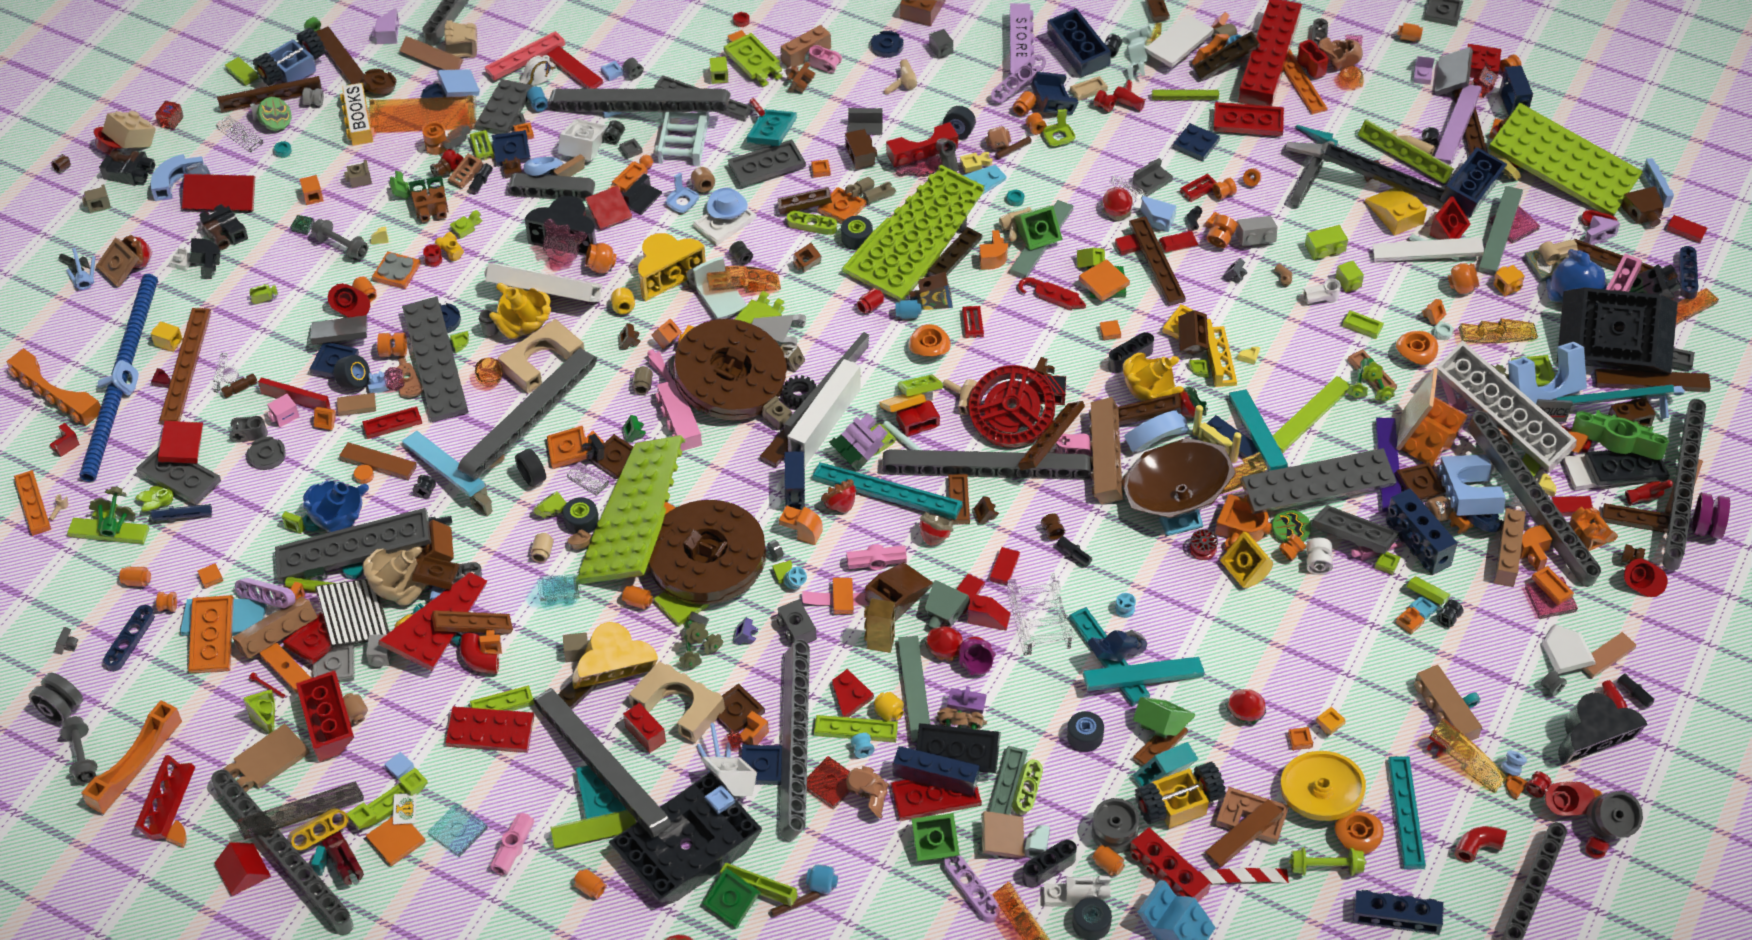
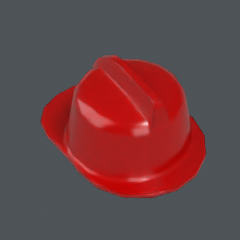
[93,126,122,154]
[327,283,371,317]
[1624,558,1668,597]
[1545,782,1595,816]

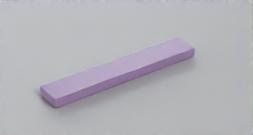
[1434,85,1482,165]

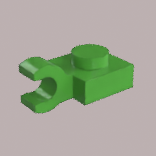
[390,170,411,199]

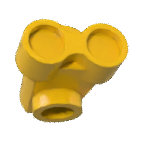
[434,232,464,261]

